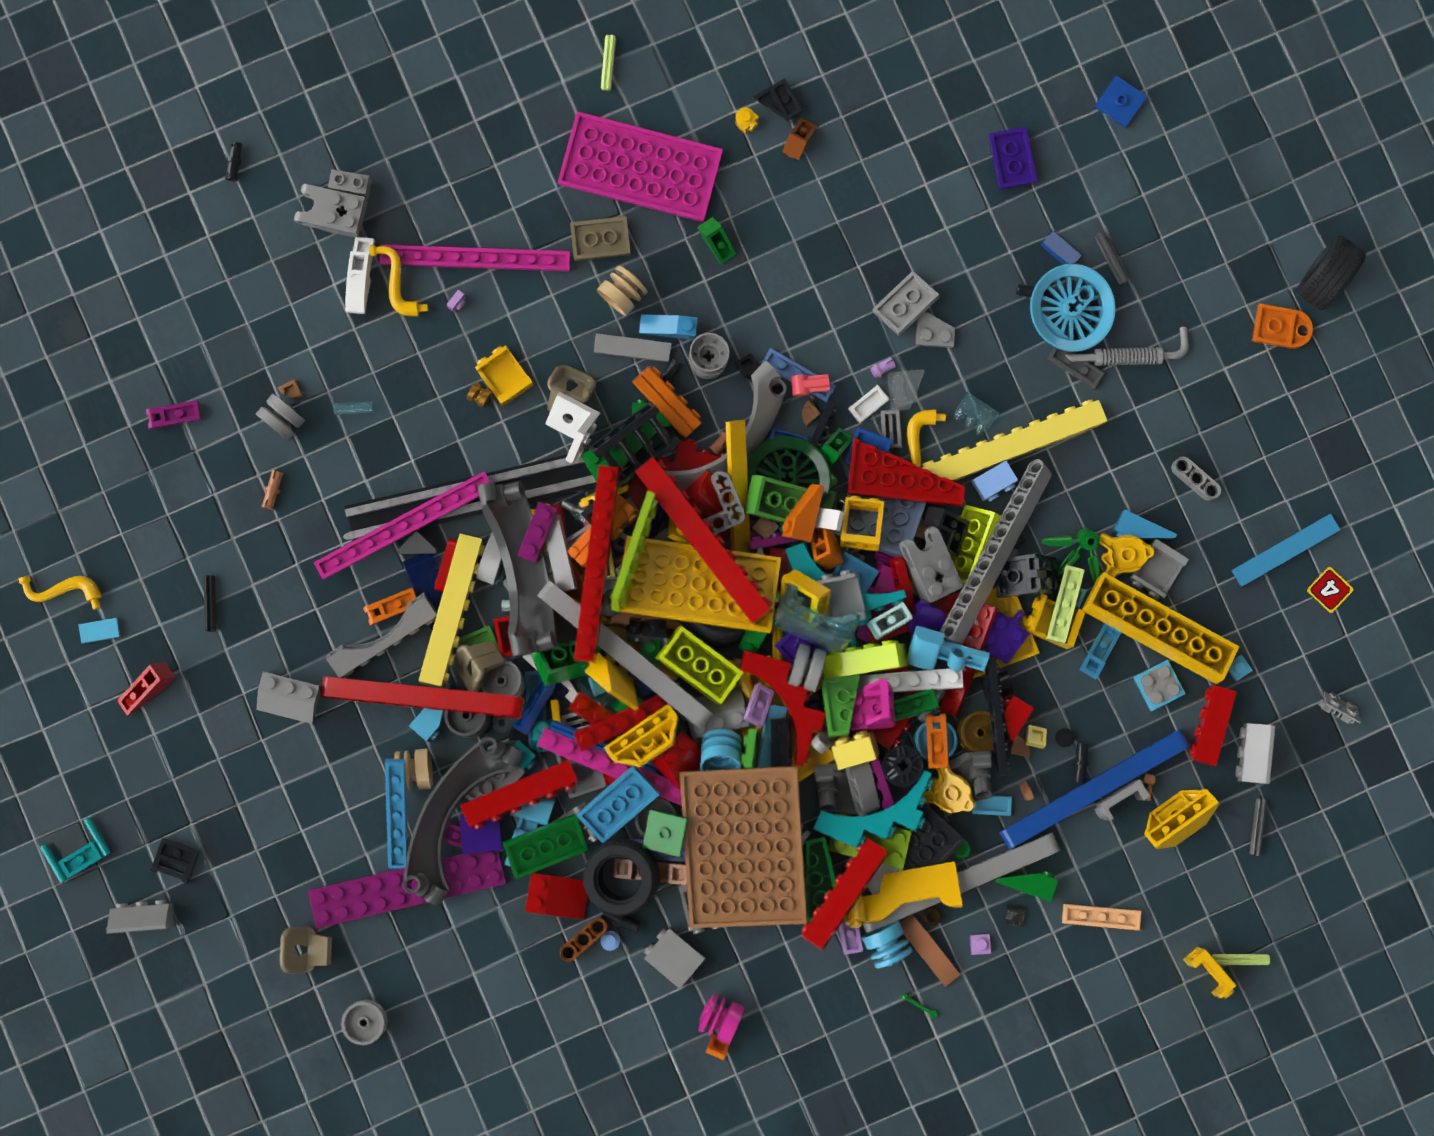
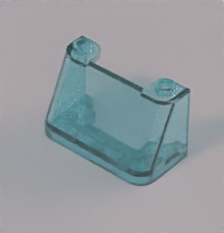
[772,583,861,653]

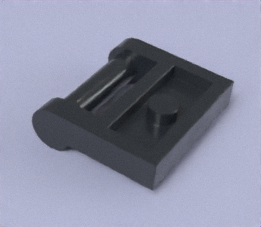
[151,838,200,884]

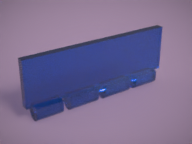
[402,553,443,631]

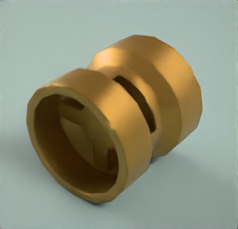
[466,382,492,408]

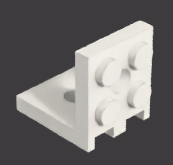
[545,392,600,464]

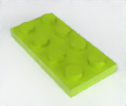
[828,814,912,869]

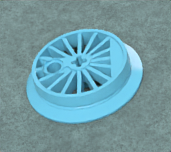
[1030,264,1115,352]

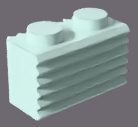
[867,602,912,640]

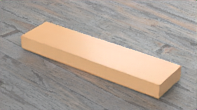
[1062,904,1142,930]

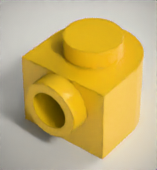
[736,108,759,134]

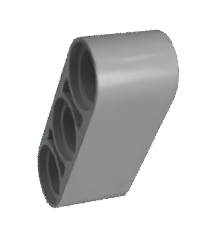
[1171,457,1221,501]
[846,762,880,816]

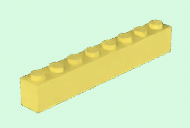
[418,534,485,689]

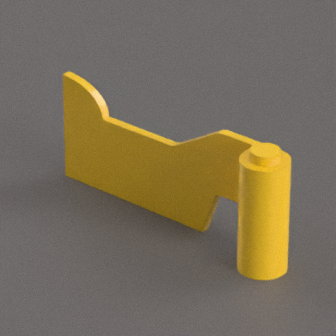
[845,862,963,928]

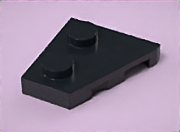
[753,78,803,121]
[626,620,668,645]

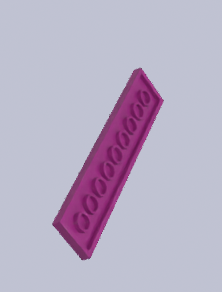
[308,851,506,929]

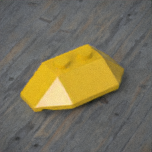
[604,704,678,767]
[1144,789,1219,849]

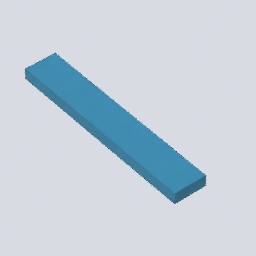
[1231,514,1340,587]
[385,759,408,869]

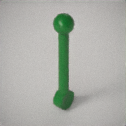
[901,993,937,1018]

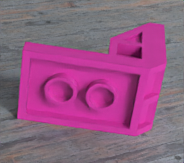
[849,679,895,732]

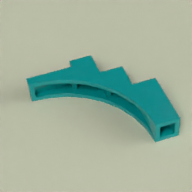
[785,542,907,626]
[813,770,934,849]

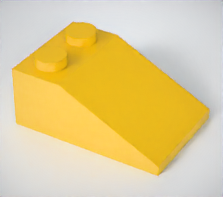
[585,653,638,711]

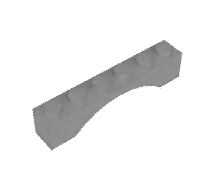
[326,593,437,678]

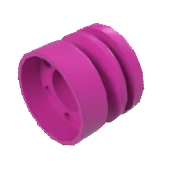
[698,993,745,1044]

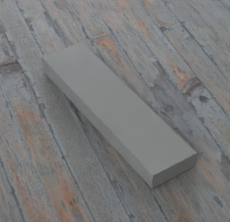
[594,333,671,363]
[545,514,578,593]

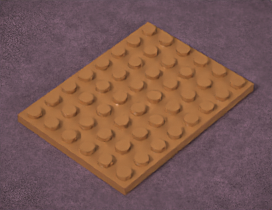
[680,766,807,928]

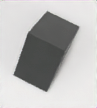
[397,530,438,554]

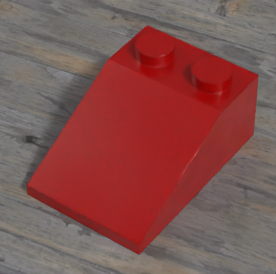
[525,872,588,920]

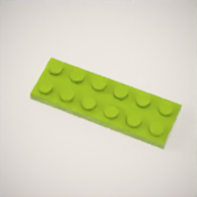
[611,491,658,612]

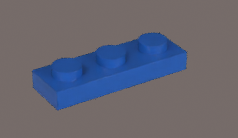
[512,679,556,735]

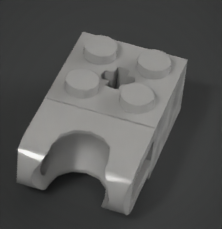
[293,184,368,238]
[899,527,963,603]

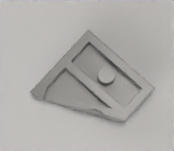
[915,311,955,348]

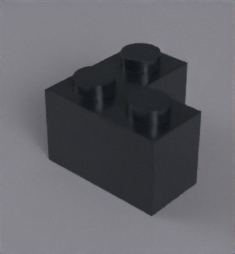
[923,507,970,558]

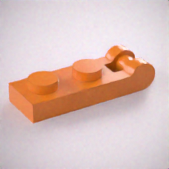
[363,588,417,626]
[926,713,948,769]

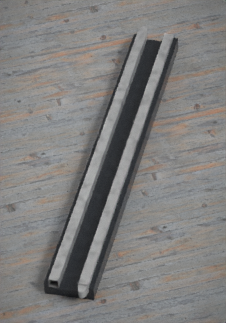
[343,441,653,542]

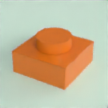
[706,1034,731,1060]

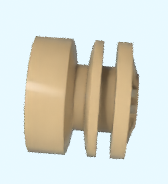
[597,265,648,316]
[394,749,433,791]

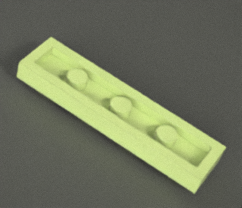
[1046,565,1085,644]

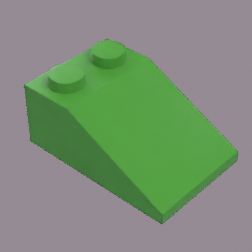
[744,475,807,523]

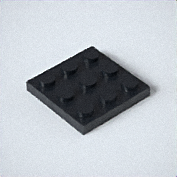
[897,801,966,869]

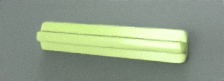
[601,35,616,91]
[1212,954,1270,965]

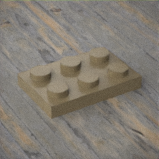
[570,216,631,261]

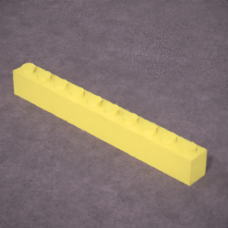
[922,399,1107,481]

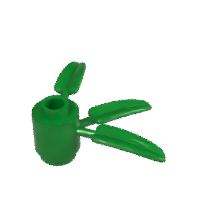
[1041,528,1100,583]

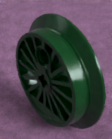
[747,436,832,524]

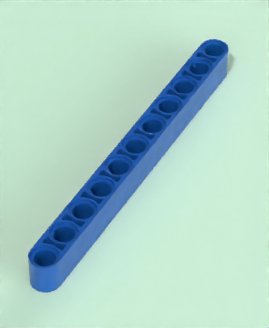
[999,729,1191,849]

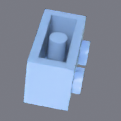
[971,461,1018,502]

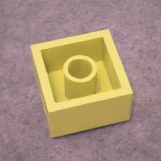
[832,730,880,770]

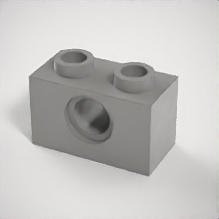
[328,169,372,199]

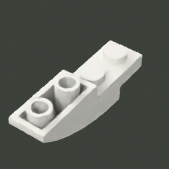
[345,237,375,314]

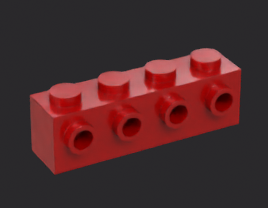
[1189,685,1237,766]

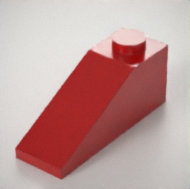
[117,662,175,716]

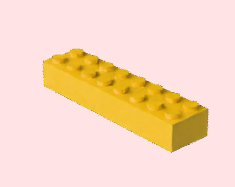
[1081,572,1239,684]

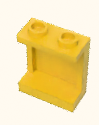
[475,346,534,407]
[1026,594,1085,649]
[1183,947,1236,999]

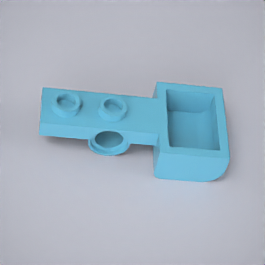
[907,626,990,671]
[505,797,556,866]

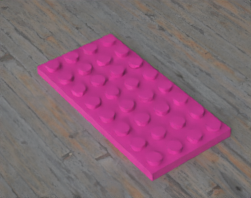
[557,111,723,223]

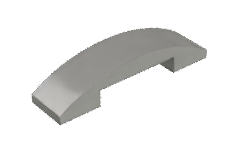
[476,532,502,585]

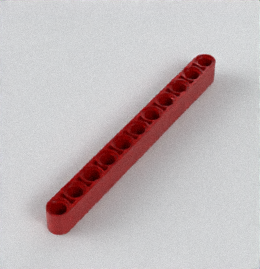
[320,677,524,718]

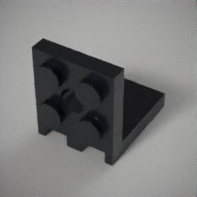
[996,554,1060,598]

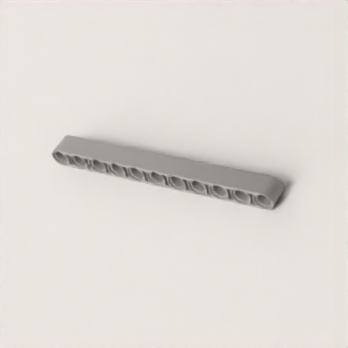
[940,459,1051,645]
[537,580,713,729]
[863,832,1060,933]

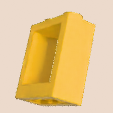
[840,496,884,551]
[778,569,831,629]

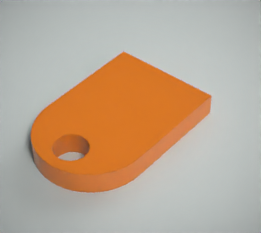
[1252,303,1313,349]

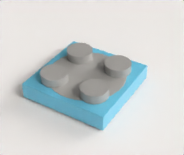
[1133,660,1186,711]

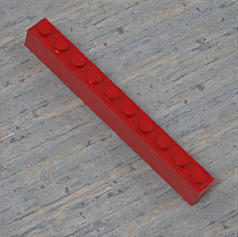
[635,457,773,625]
[574,465,620,664]

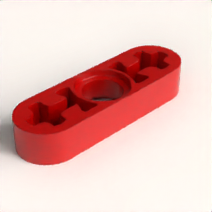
[435,538,458,592]
[890,556,915,610]

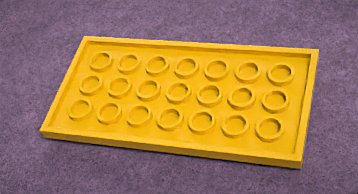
[619,536,781,633]

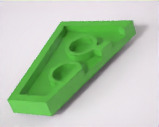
[821,675,860,738]

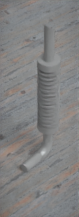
[1065,327,1189,366]

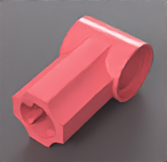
[791,374,830,396]

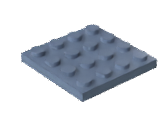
[834,495,926,560]

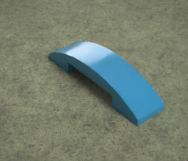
[1079,623,1122,680]

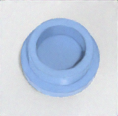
[600,931,620,951]

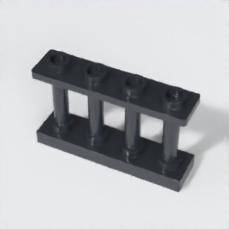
[588,401,680,488]

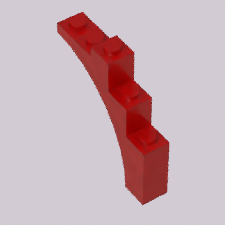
[627,438,724,526]
[739,650,827,767]

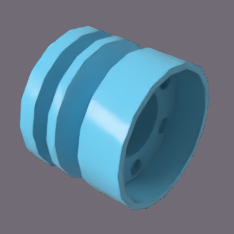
[700,729,742,771]
[862,920,913,968]

